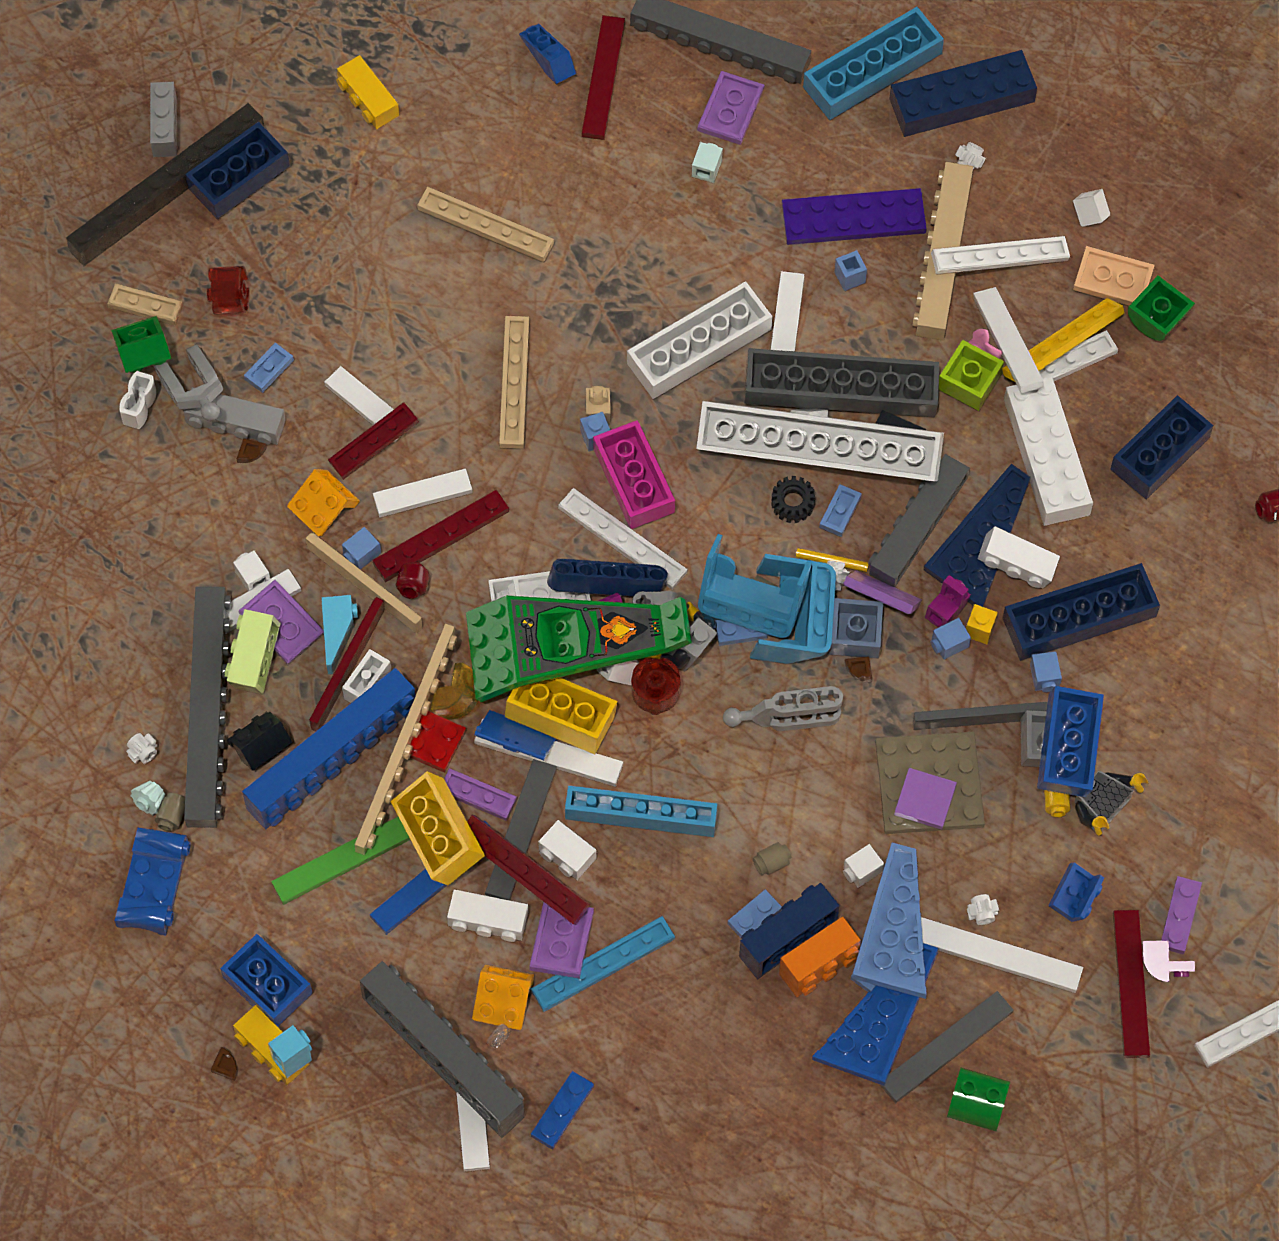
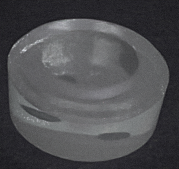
[487,1024,511,1049]

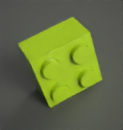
[938,340,1004,411]

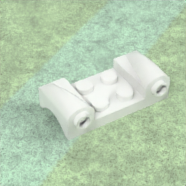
[489,571,591,601]

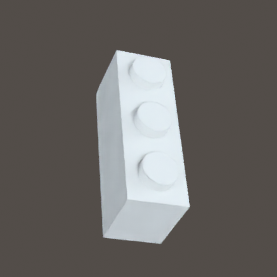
[978,527,1060,589]
[447,890,528,942]

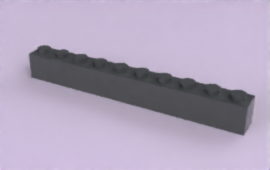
[184,587,231,828]

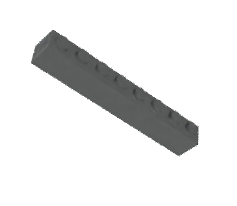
[630,0,812,84]

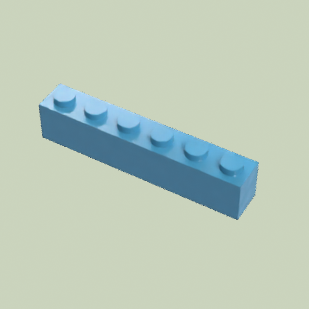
[565,786,717,837]

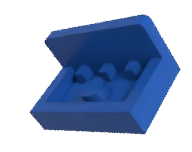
[1048,862,1104,922]

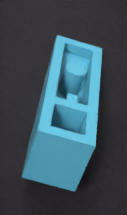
[321,595,358,674]

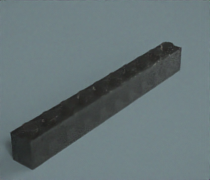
[66,103,265,266]

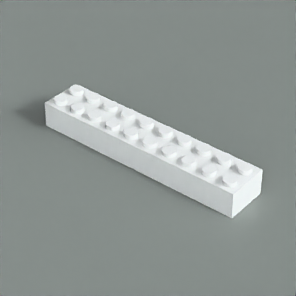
[696,401,944,481]

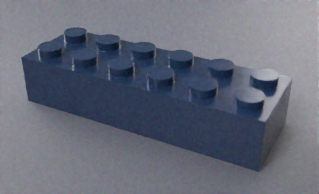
[889,50,1037,137]
[1003,563,1160,661]

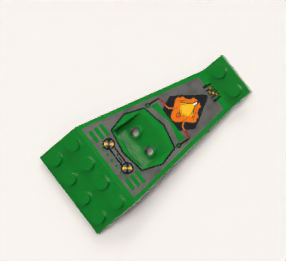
[466,595,692,702]

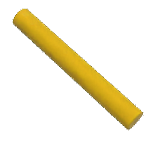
[796,548,868,572]

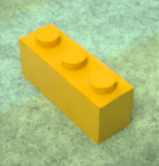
[336,55,399,130]
[233,1005,310,1085]

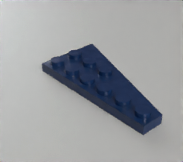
[923,464,1031,607]

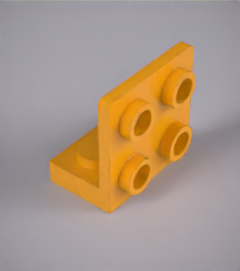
[287,469,360,536]
[472,965,534,1030]

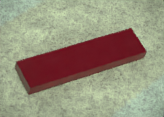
[328,402,419,480]

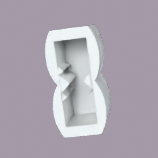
[119,371,156,429]

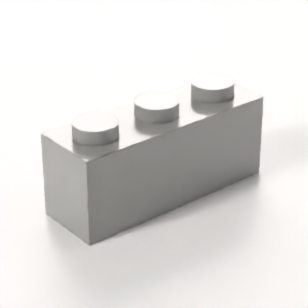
[150,82,177,157]

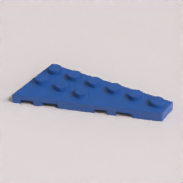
[812,943,938,1086]

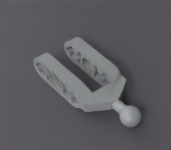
[153,344,223,421]
[723,686,843,731]

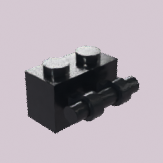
[226,711,292,771]

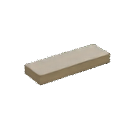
[107,284,183,325]

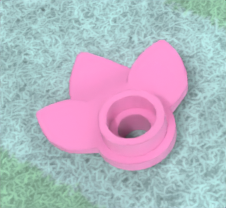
[968,329,1002,358]

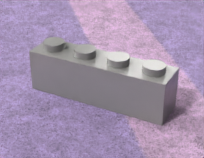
[184,387,286,445]

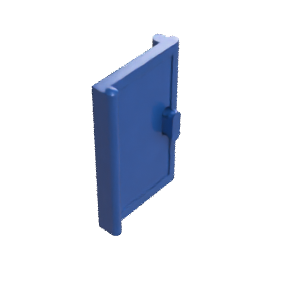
[474,710,558,761]

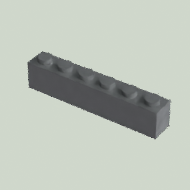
[868,454,970,587]

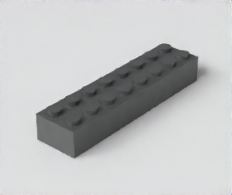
[744,348,939,417]
[360,961,524,1138]

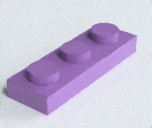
[1161,876,1202,955]

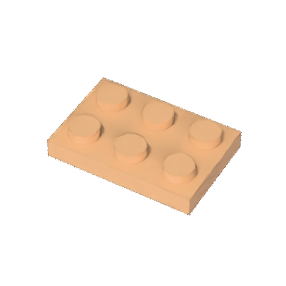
[1073,246,1154,306]

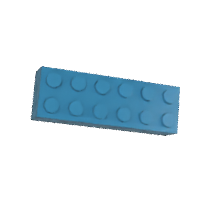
[803,7,944,120]

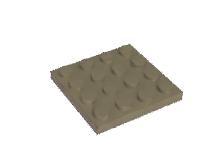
[875,732,985,834]

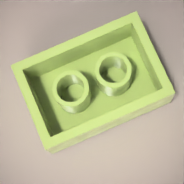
[225,609,281,694]

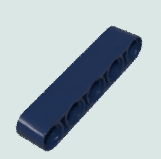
[547,559,668,596]

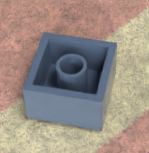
[829,598,883,658]

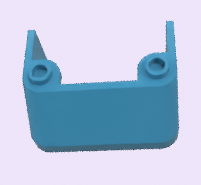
[698,534,812,638]
[750,554,836,664]

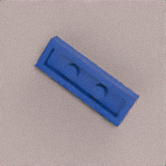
[531,1071,594,1150]

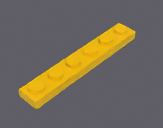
[1002,298,1124,382]

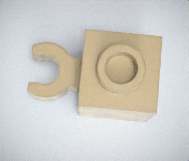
[586,386,610,424]

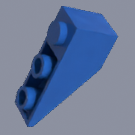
[519,24,576,84]

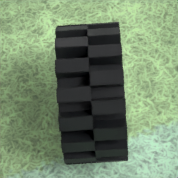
[771,476,815,523]

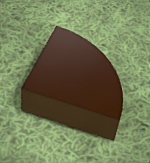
[236,438,267,463]
[844,656,872,682]
[211,1047,237,1081]

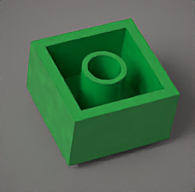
[111,316,172,373]

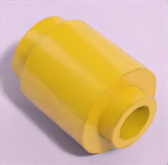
[1044,790,1070,817]

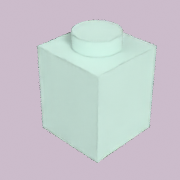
[692,142,723,183]

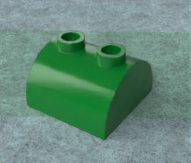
[1128,275,1195,341]
[947,1067,1010,1131]

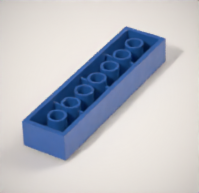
[242,668,416,830]

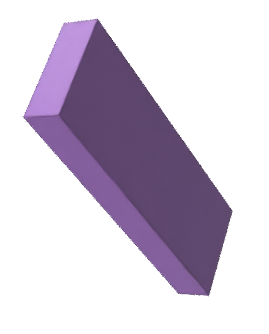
[444,768,517,821]

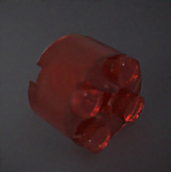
[207,266,250,315]
[631,657,681,715]

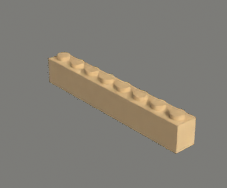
[912,162,973,340]

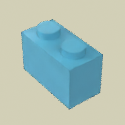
[268,1025,312,1078]

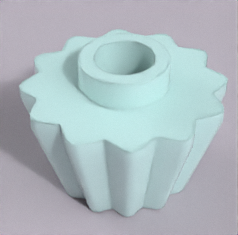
[130,781,165,815]

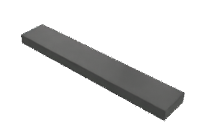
[913,702,1048,730]
[485,759,557,901]
[879,991,1014,1104]

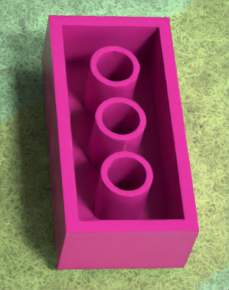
[593,420,675,529]

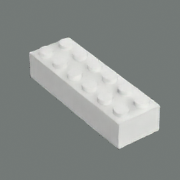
[627,281,772,399]
[1004,377,1093,526]

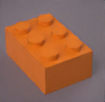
[779,916,861,998]

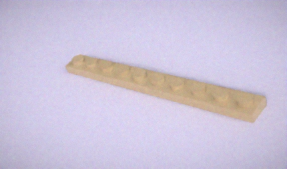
[355,624,457,855]

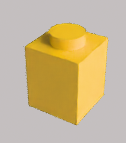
[966,604,998,644]

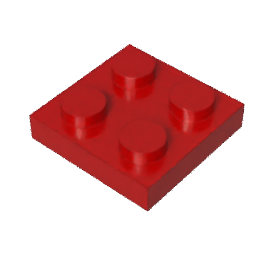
[409,711,467,773]

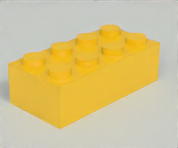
[505,677,617,754]
[390,771,485,885]

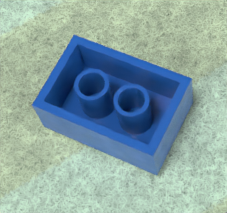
[220,934,312,1027]

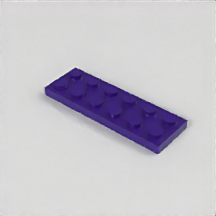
[782,188,927,245]

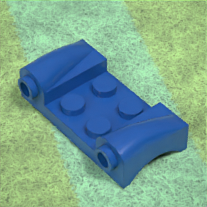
[115,827,191,936]

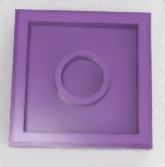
[894,768,957,830]

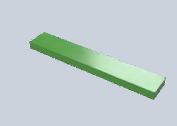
[271,817,410,905]

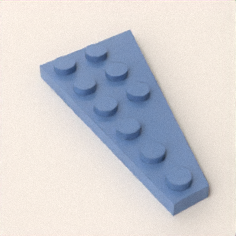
[852,843,927,999]

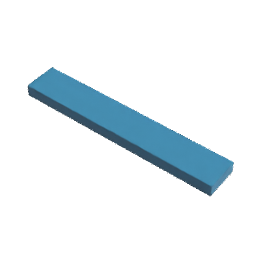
[531,916,675,1012]

